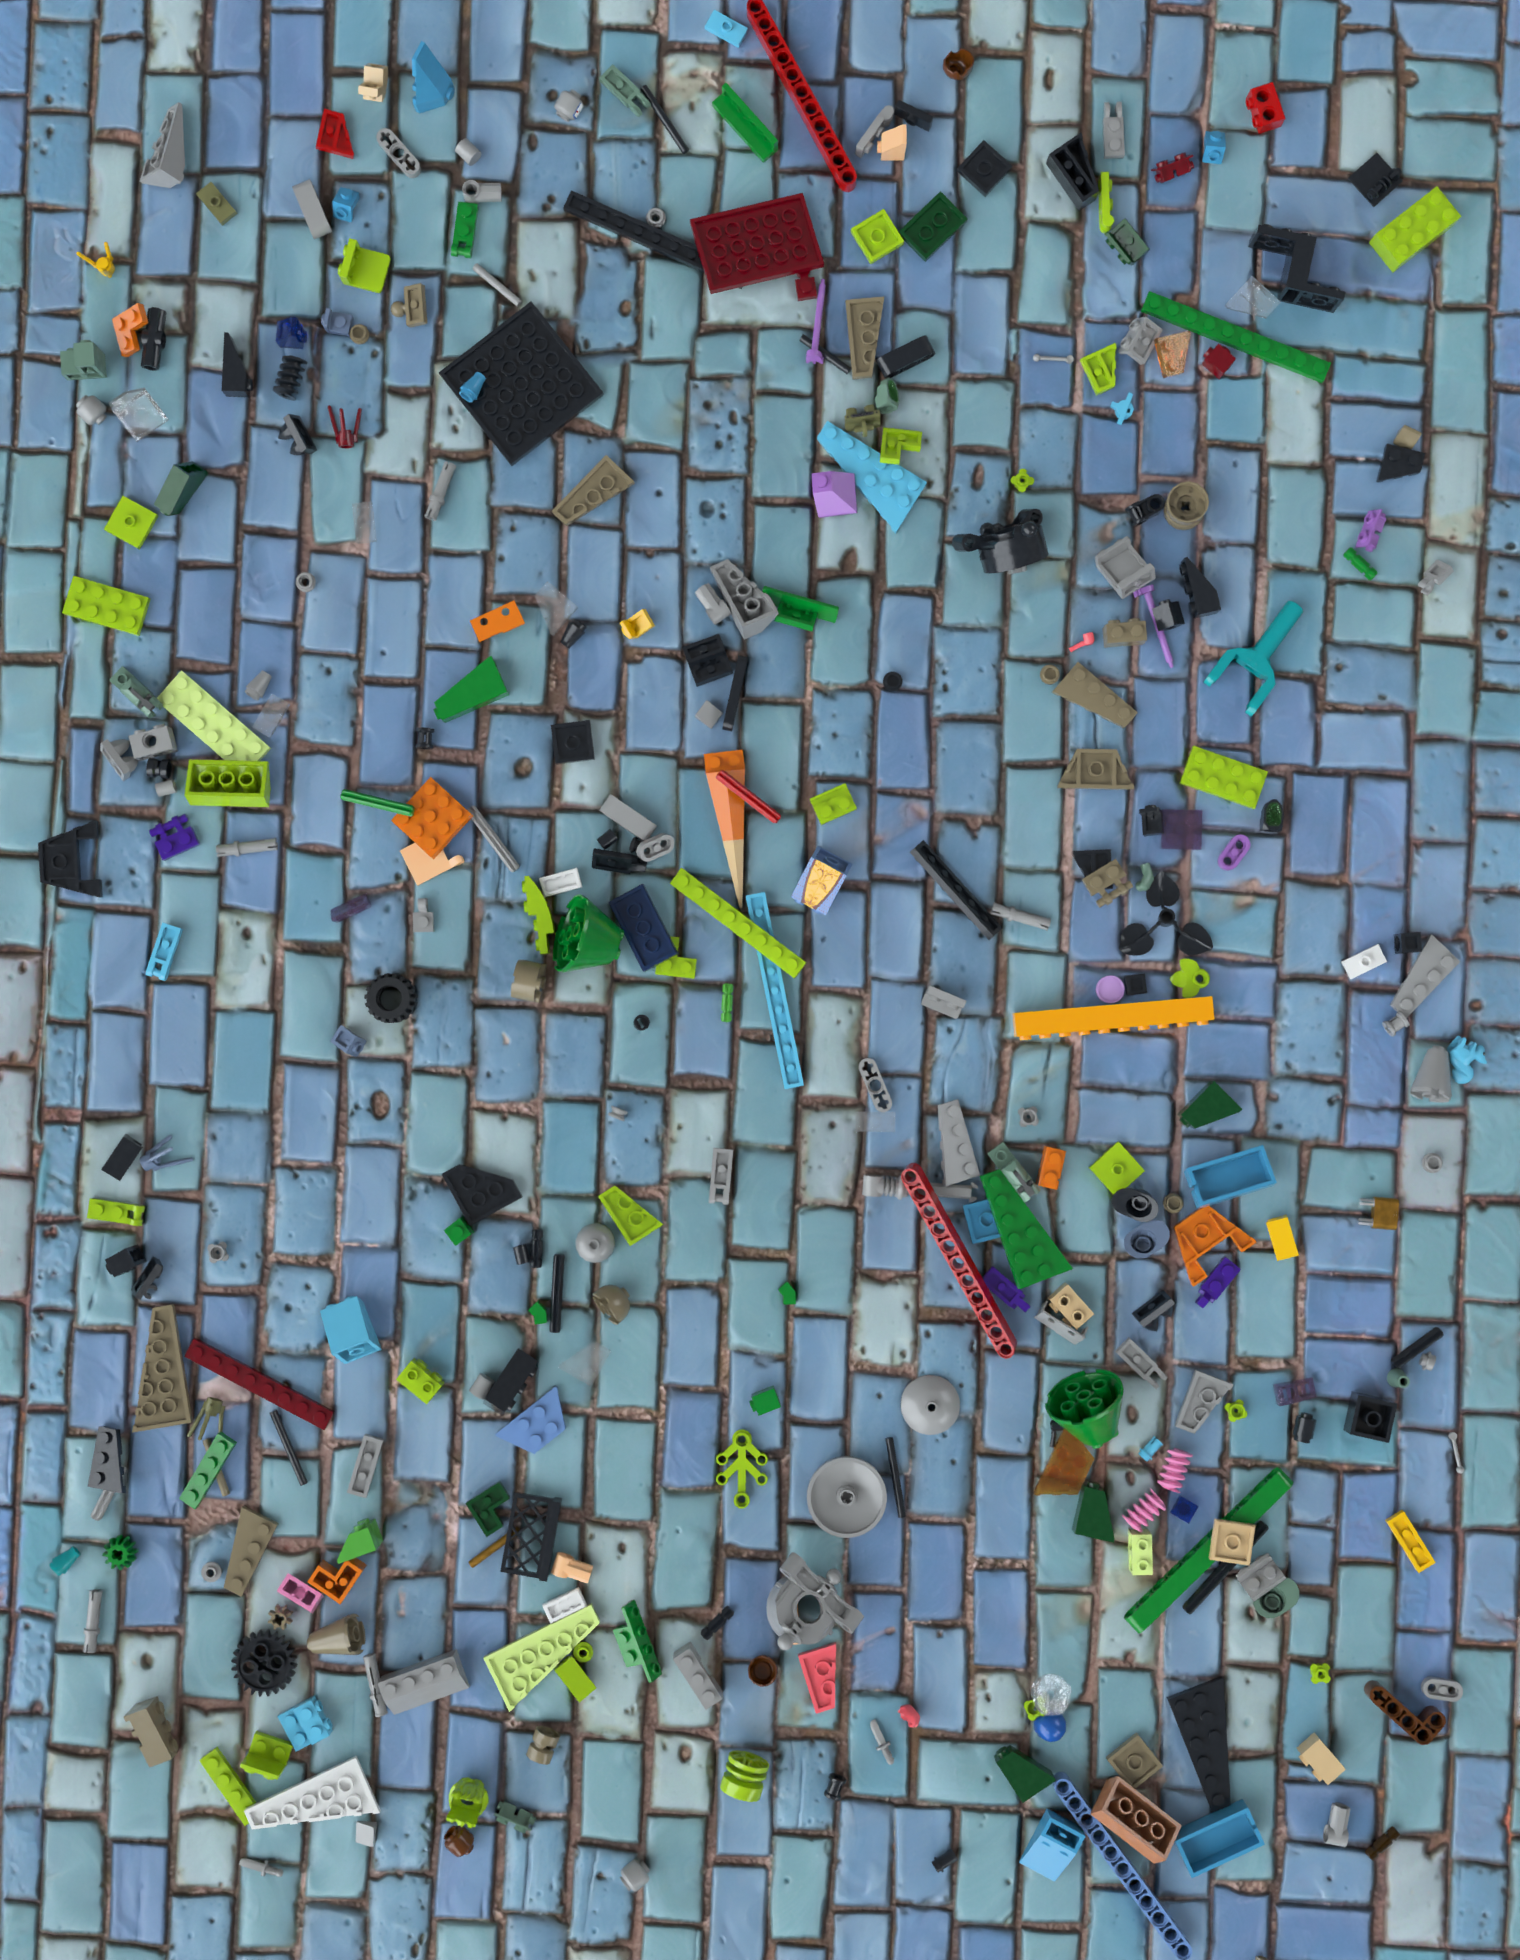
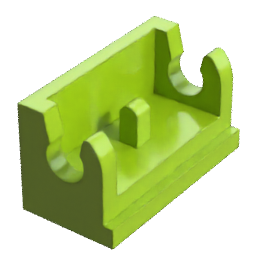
[554,1656,596,1703]

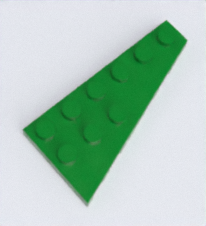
[980,1169,1073,1289]

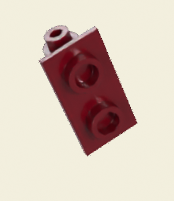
[1151,152,1194,183]

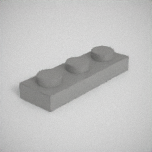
[347,1434,384,1498]

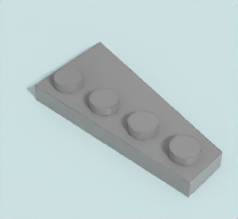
[938,1099,980,1187]

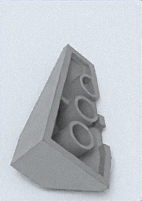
[710,559,779,640]

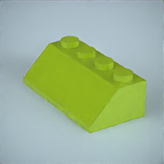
[184,759,271,807]

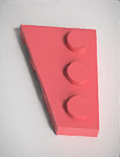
[798,1642,836,1714]

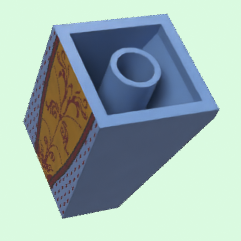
[791,846,852,915]

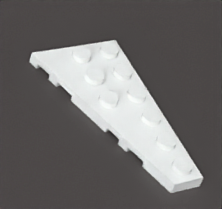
[244,1756,381,1830]

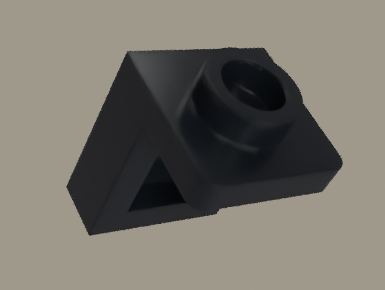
[1139,805,1164,837]

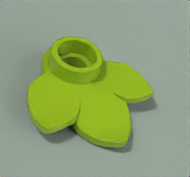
[1170,959,1210,998]

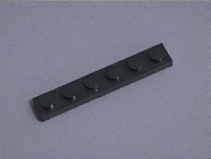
[910,840,1002,940]

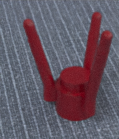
[327,405,362,448]

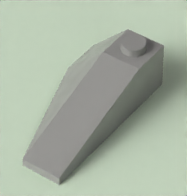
[140,102,185,188]

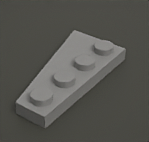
[1390,934,1460,1018]

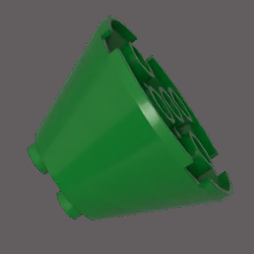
[553,894,624,972]
[1045,1369,1124,1449]

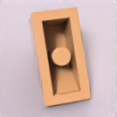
[877,124,907,161]

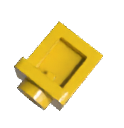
[620,609,655,639]

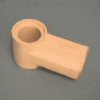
[551,1552,593,1583]

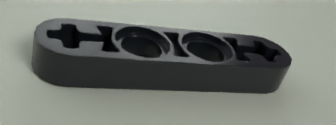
[722,655,748,732]

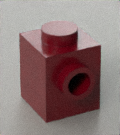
[1202,343,1236,379]

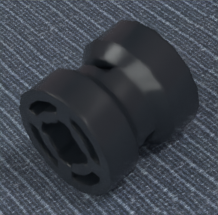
[146,758,172,779]

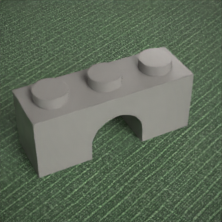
[673,1641,723,1710]

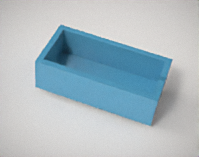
[1184,1145,1277,1209]
[1175,1799,1265,1878]

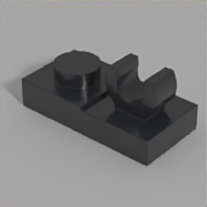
[131,1257,163,1300]

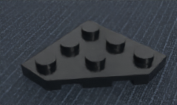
[442,1164,523,1226]

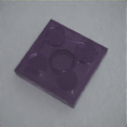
[1160,809,1202,850]

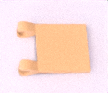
[400,843,465,886]

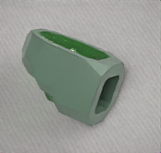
[875,378,900,414]

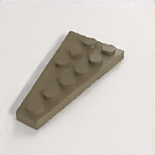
[132,1304,193,1433]

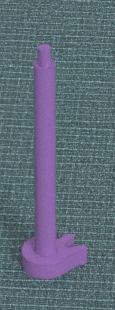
[806,279,826,364]
[1133,585,1174,668]

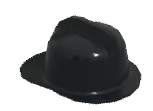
[1111,1188,1159,1222]

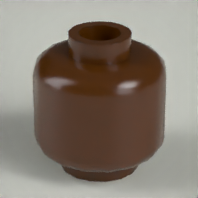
[444,1825,474,1857]

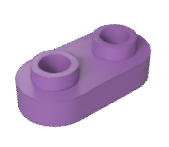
[1217,834,1250,871]

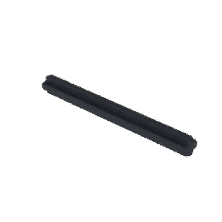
[1182,1521,1269,1615]

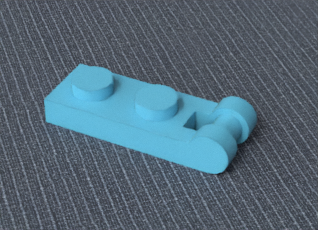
[146,922,183,981]

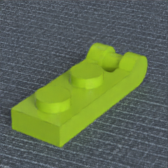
[1098,172,1114,234]
[87,1198,145,1226]

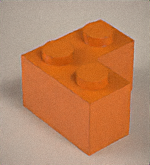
[307,1558,367,1604]

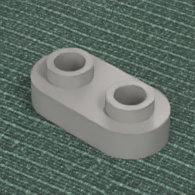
[636,833,674,862]
[1421,1676,1463,1702]

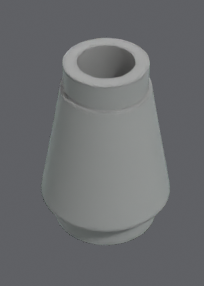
[245,670,272,701]

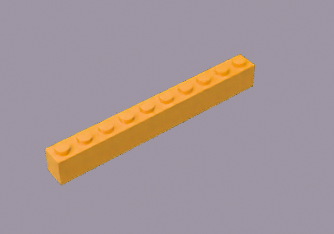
[1012,996,1214,1040]

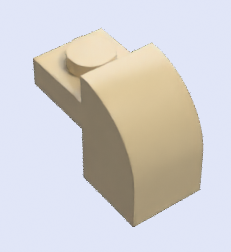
[358,63,388,102]

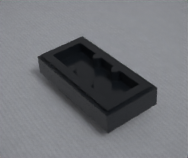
[894,100,933,132]

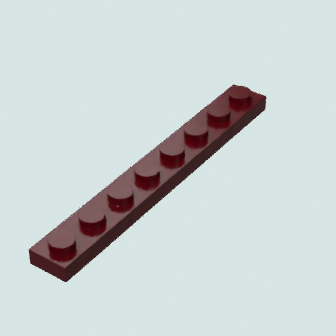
[184,1338,335,1430]

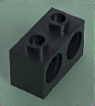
[105,1244,147,1277]

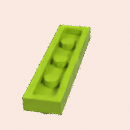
[199,1746,257,1826]

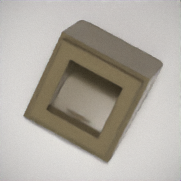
[1393,425,1422,449]

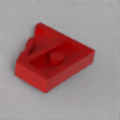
[316,108,354,159]

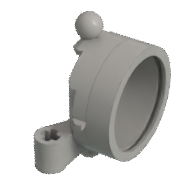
[766,1552,864,1650]

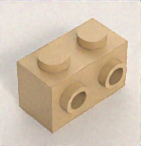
[1048,1282,1094,1330]
[1297,1733,1346,1785]

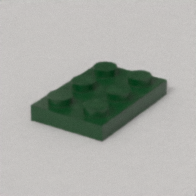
[899,191,968,262]

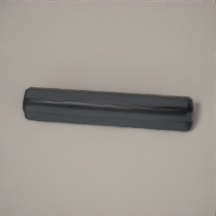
[1391,1327,1444,1369]

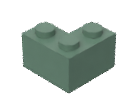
[60,340,107,380]

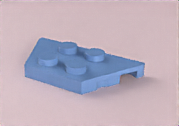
[495,1386,566,1454]

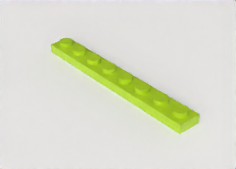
[670,868,807,978]

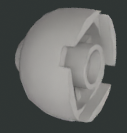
[576,1223,615,1263]

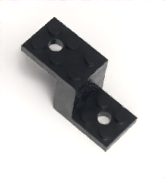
[1248,224,1346,313]

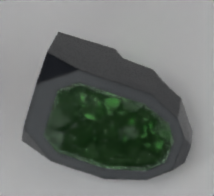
[1260,799,1284,832]

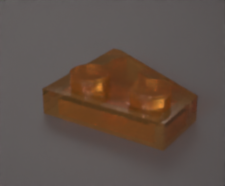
[1154,331,1191,379]

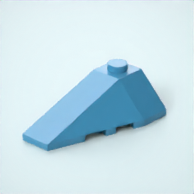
[412,41,455,113]

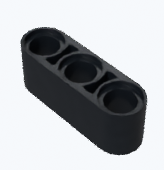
[876,335,936,379]

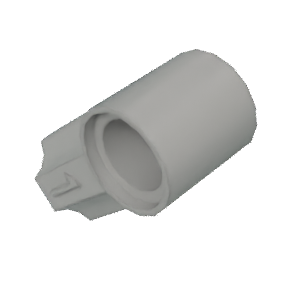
[462,180,502,204]
[695,583,731,625]
[1323,1802,1350,1847]

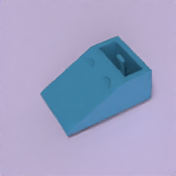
[1019,1809,1085,1882]

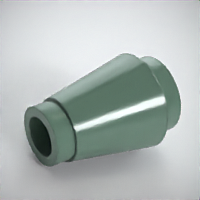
[1387,1368,1410,1388]

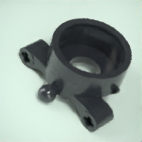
[952,509,1049,574]

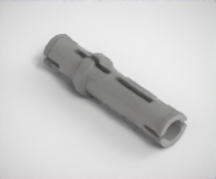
[424,461,456,521]
[216,838,278,857]
[990,902,1051,931]
[83,1589,103,1653]
[363,1653,388,1717]

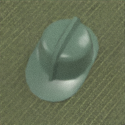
[1253,1577,1299,1618]

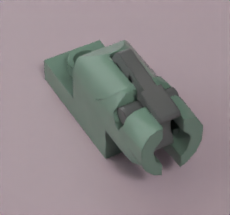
[109,666,163,718]
[987,1142,1041,1202]

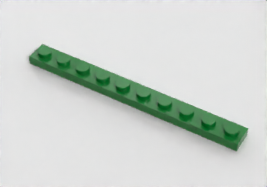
[1141,291,1331,383]

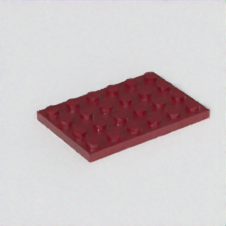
[690,193,824,294]

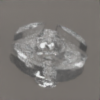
[1031,1674,1072,1716]

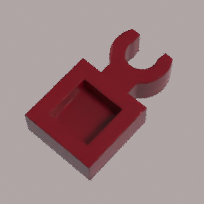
[795,271,817,301]

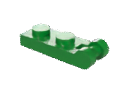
[451,202,479,259]

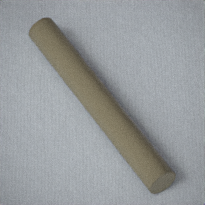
[202,1438,230,1497]

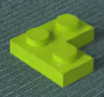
[880,427,922,465]
[655,936,697,979]

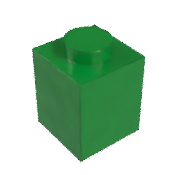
[444,1217,474,1246]
[749,1385,781,1416]

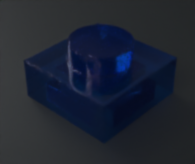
[1170,1495,1199,1524]

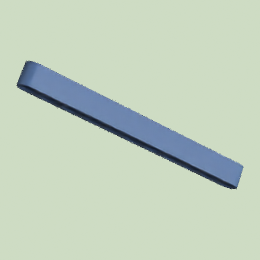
[1052,1772,1192,1960]

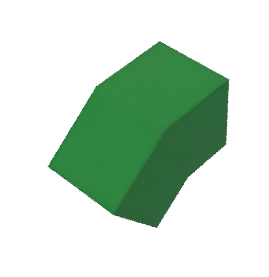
[778,1281,796,1305]
[528,1301,548,1325]

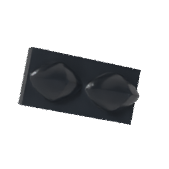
[278,414,317,455]
[1132,1290,1175,1332]

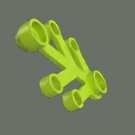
[716,1429,768,1509]

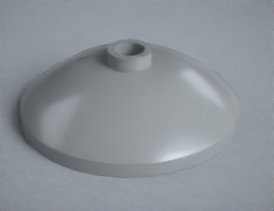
[900,1375,960,1435]

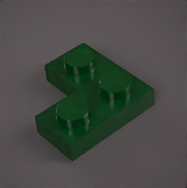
[465,1481,510,1537]

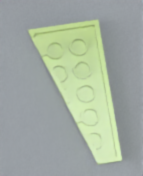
[483,1603,600,1712]

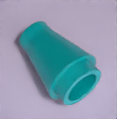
[49,1546,81,1576]

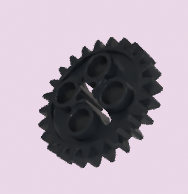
[231,1629,298,1697]

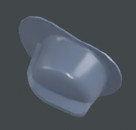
[1124,1220,1170,1258]

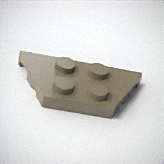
[1057,749,1134,790]

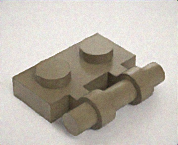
[1081,859,1133,908]

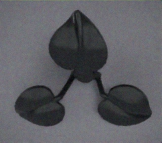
[1119,871,1213,956]

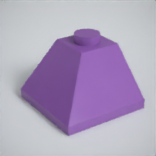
[812,471,857,518]

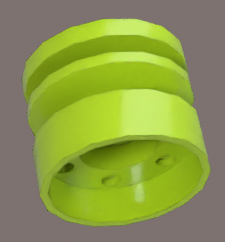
[720,1750,769,1802]

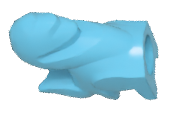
[1447,1035,1487,1084]

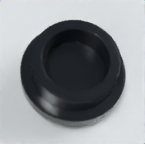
[883,672,903,692]

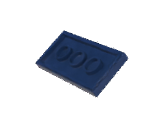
[608,884,679,972]

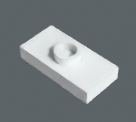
[539,868,583,898]
[1341,944,1387,979]
[542,1587,587,1624]

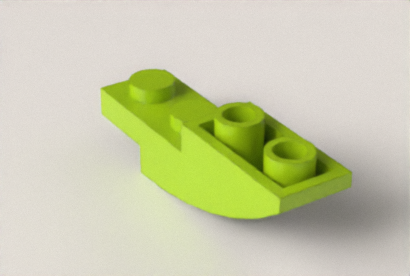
[522,876,556,955]

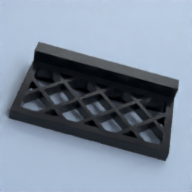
[500,1492,562,1582]

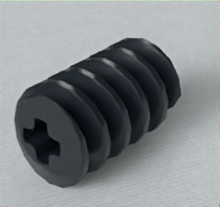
[273,355,307,401]

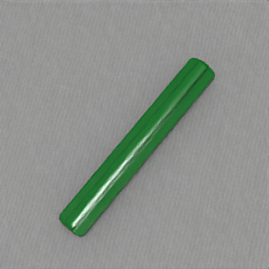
[340,789,415,817]

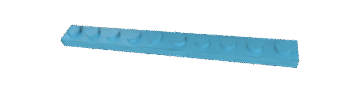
[746,892,804,1089]

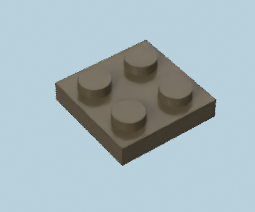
[1106,1732,1163,1789]

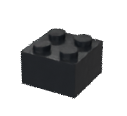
[1343,1391,1397,1443]

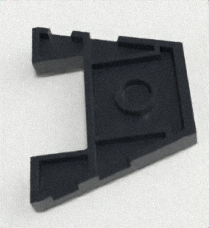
[38,820,103,898]

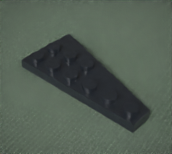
[1166,1676,1231,1813]

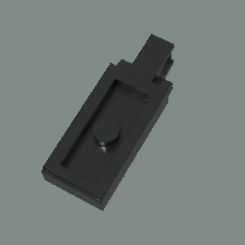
[592,848,647,874]

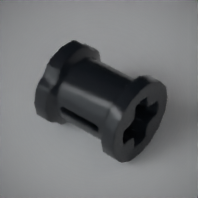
[416,727,434,750]
[824,1773,847,1801]

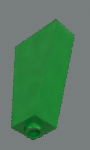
[433,656,509,723]

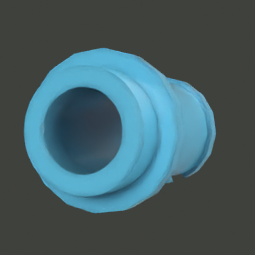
[1138,1436,1163,1462]

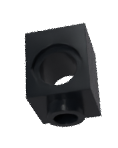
[1394,932,1422,954]

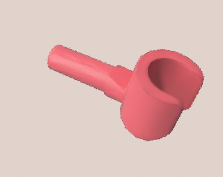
[1069,632,1095,652]

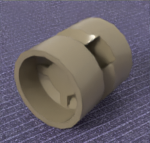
[526,1726,560,1765]

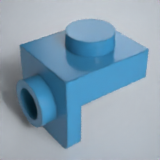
[1202,131,1226,164]
[332,187,359,222]

